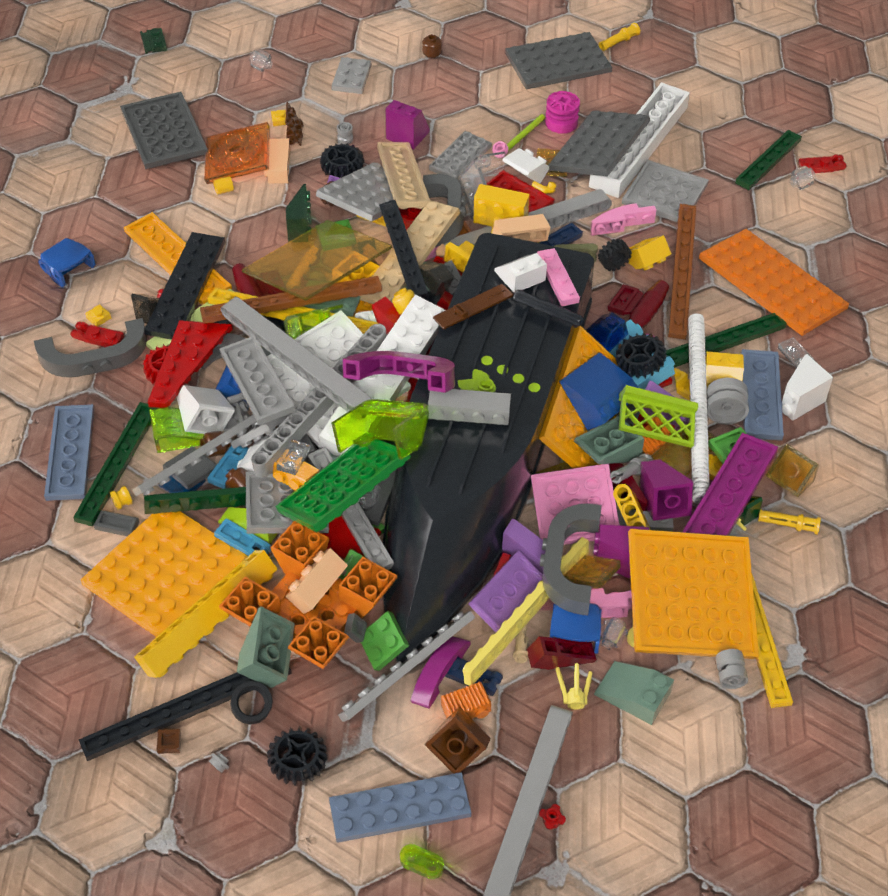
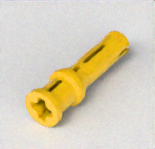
[599,22,641,51]
[758,509,821,535]

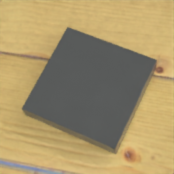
[163,446,216,490]

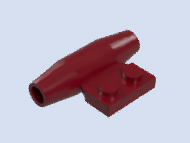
[232,263,288,316]
[608,280,669,329]

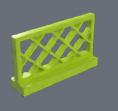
[619,385,698,448]

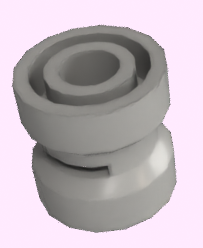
[337,122,353,145]

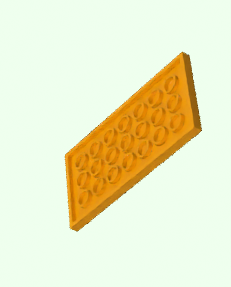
[539,326,618,469]

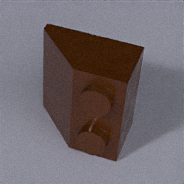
[424,707,491,774]

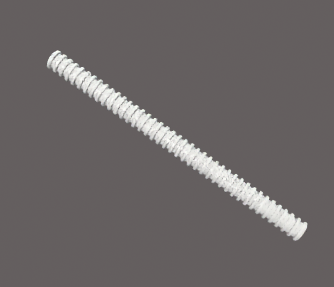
[688,313,710,504]

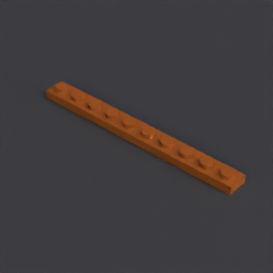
[668,204,697,340]
[200,276,382,324]

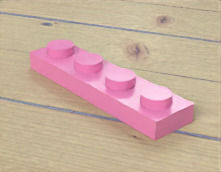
[537,248,580,306]

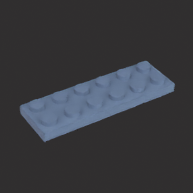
[741,349,784,441]
[44,404,94,501]
[329,772,471,843]

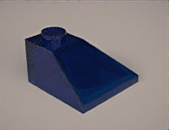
[586,312,628,352]

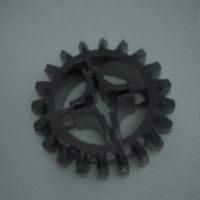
[320,143,364,178]
[616,333,666,379]
[267,726,328,786]

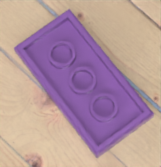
[468,550,543,632]

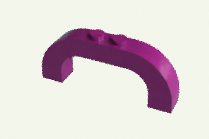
[343,351,455,393]

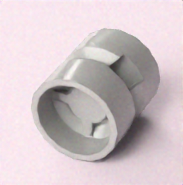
[715,649,748,689]

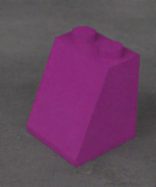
[385,100,430,150]
[640,459,693,521]
[593,524,649,579]

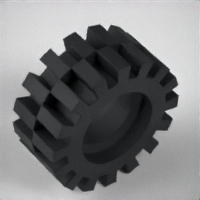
[598,239,632,271]

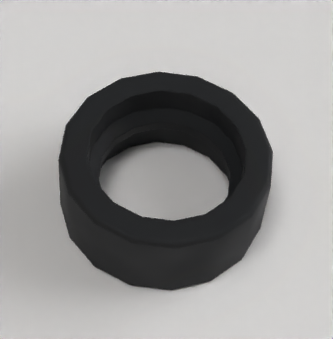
[230,681,273,725]

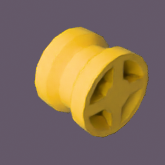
[110,486,133,510]

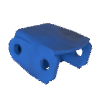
[38,238,96,288]
[550,603,602,654]

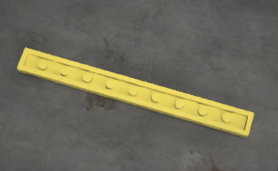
[463,537,589,686]

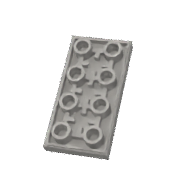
[429,131,492,180]

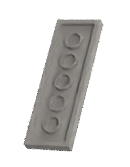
[220,337,296,426]

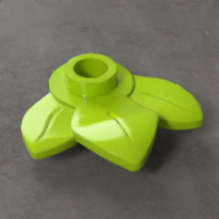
[458,369,496,392]

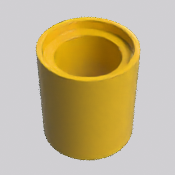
[213,176,234,195]

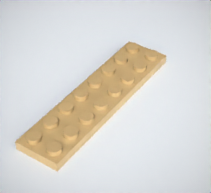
[377,142,431,209]
[359,200,460,304]

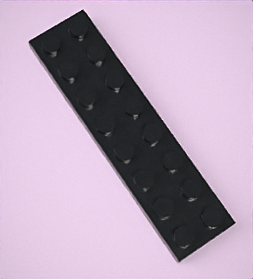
[144,232,225,339]

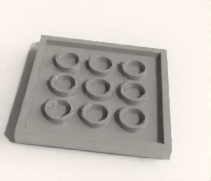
[622,160,709,222]
[246,472,329,534]

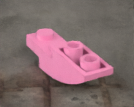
[590,203,656,236]
[590,588,632,618]

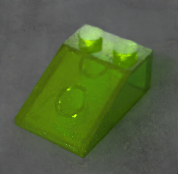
[149,407,204,453]

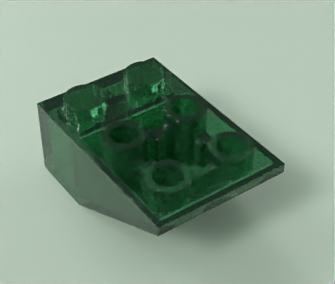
[286,184,312,245]

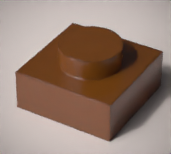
[157,729,181,754]

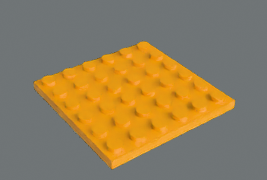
[81,511,248,637]
[628,529,759,659]

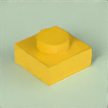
[271,110,286,126]
[85,304,111,327]

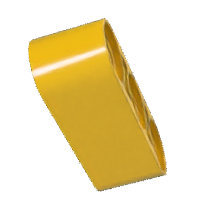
[613,484,651,530]

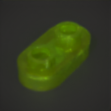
[400,844,444,879]

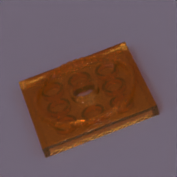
[204,122,270,184]

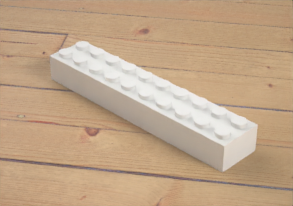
[589,82,690,198]
[318,295,446,457]

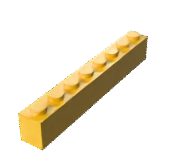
[134,550,278,678]

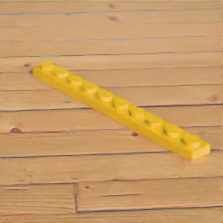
[208,288,378,334]

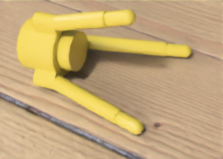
[555,663,592,710]

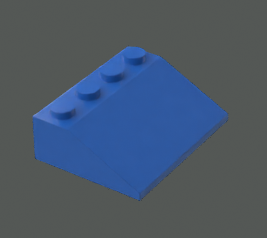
[559,352,638,431]

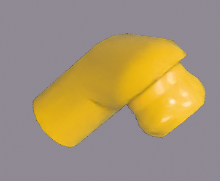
[531,181,557,194]

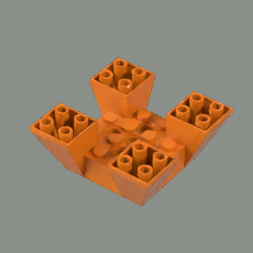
[219,521,397,670]

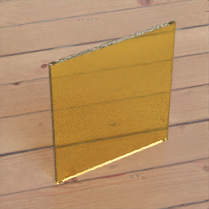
[242,220,392,301]

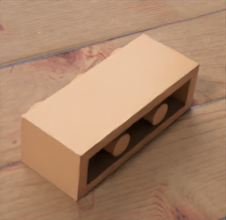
[264,138,290,184]
[492,214,551,242]
[285,548,348,614]

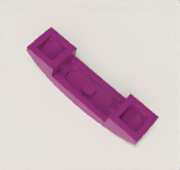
[411,636,471,709]

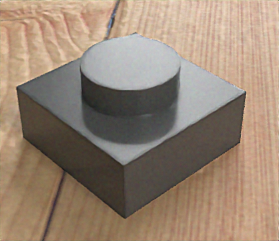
[344,613,367,643]

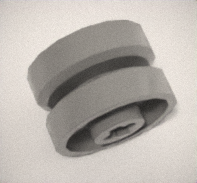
[707,377,749,424]

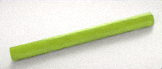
[507,114,545,151]

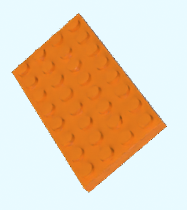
[699,229,850,336]

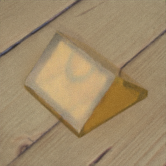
[766,443,819,497]

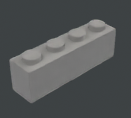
[428,389,511,425]

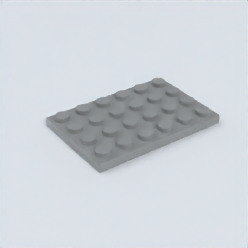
[316,163,394,222]

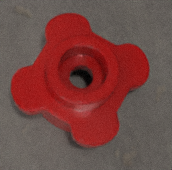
[539,804,566,829]

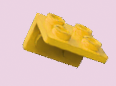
[444,241,475,272]

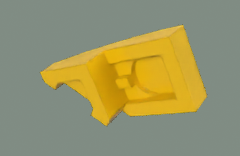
[674,368,690,400]

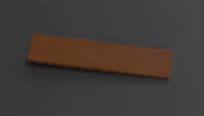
[433,284,513,330]

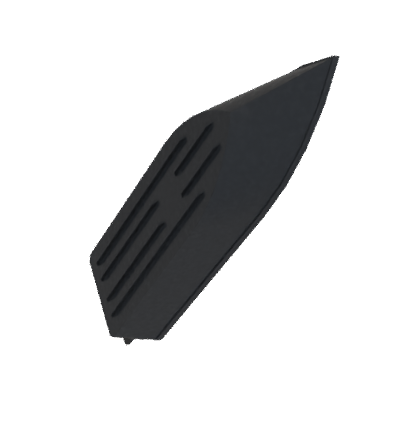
[383,233,594,663]

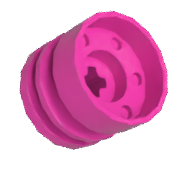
[545,91,580,133]

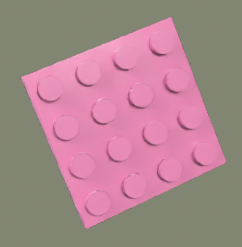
[531,464,619,545]

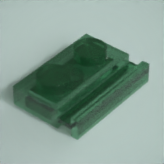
[140,28,167,54]

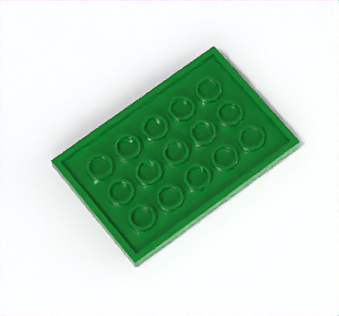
[275,435,411,532]

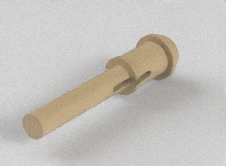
[513,624,529,663]

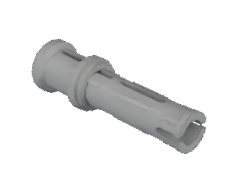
[610,453,653,484]

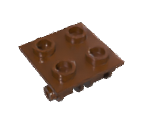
[285,102,304,146]

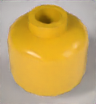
[392,288,415,315]

